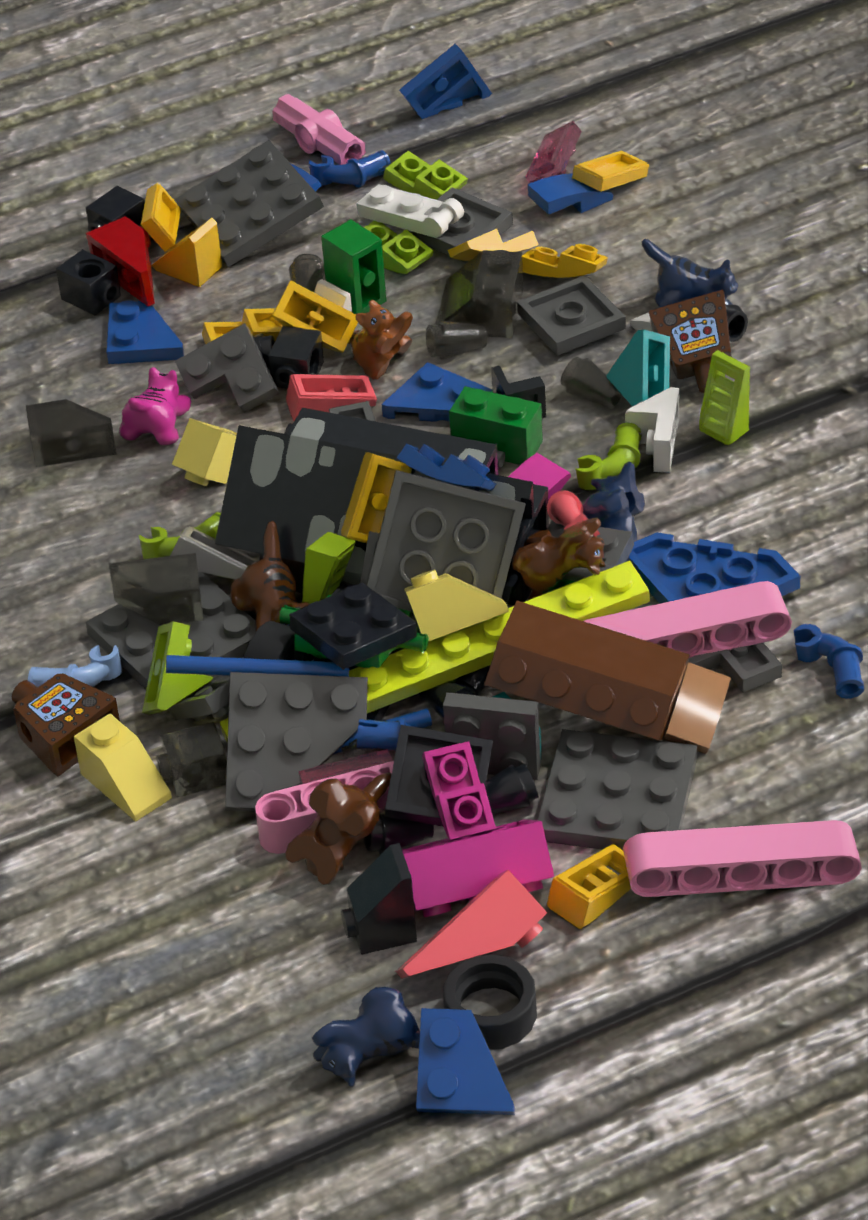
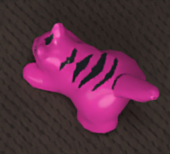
[119,367,192,445]

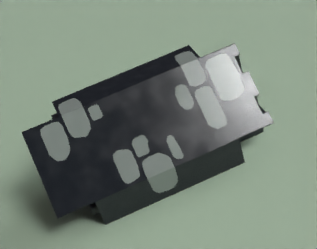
[215,408,549,614]

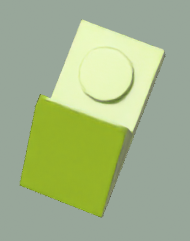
[142,621,213,715]

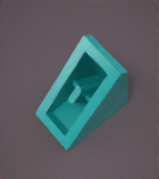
[606,329,670,407]

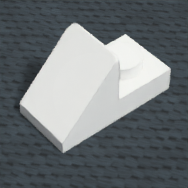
[625,387,679,473]

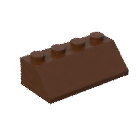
[484,601,690,741]

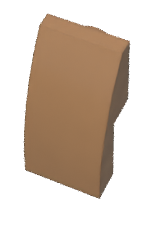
[663,662,731,754]

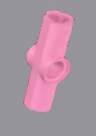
[272,94,366,165]

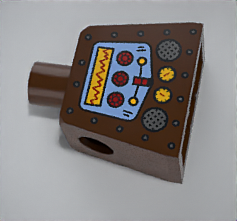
[649,290,732,393]
[12,673,120,777]

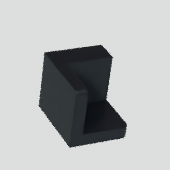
[491,366,546,418]

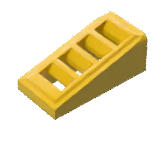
[547,844,631,929]

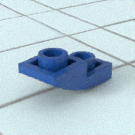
[397,443,496,491]

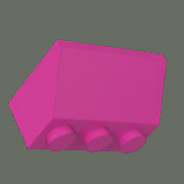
[402,819,555,917]

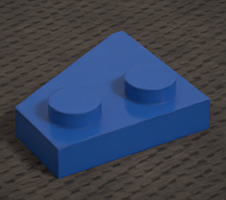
[399,43,492,119]
[107,301,184,364]
[381,362,493,422]
[416,1008,515,1115]

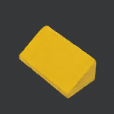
[341,452,412,543]

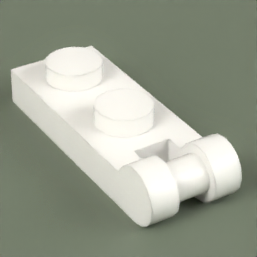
[356,184,464,238]

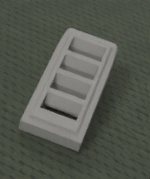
[167,526,257,579]

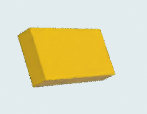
[572,151,649,192]
[141,183,181,252]

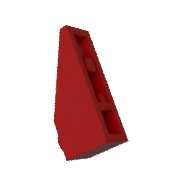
[86,216,155,307]

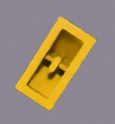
[152,218,222,287]
[272,280,358,353]

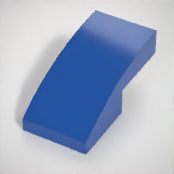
[528,173,613,215]

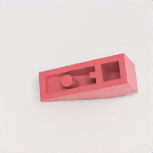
[395,870,547,979]

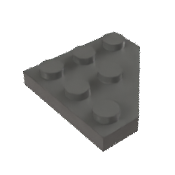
[225,672,368,812]

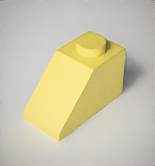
[172,418,237,486]
[404,570,509,642]
[74,714,172,822]

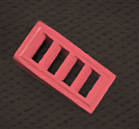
[286,374,377,421]

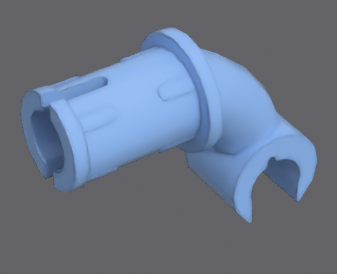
[28,645,122,687]

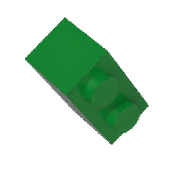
[321,219,387,314]
[449,386,543,465]

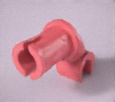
[547,490,600,537]

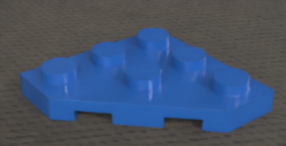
[626,532,801,604]

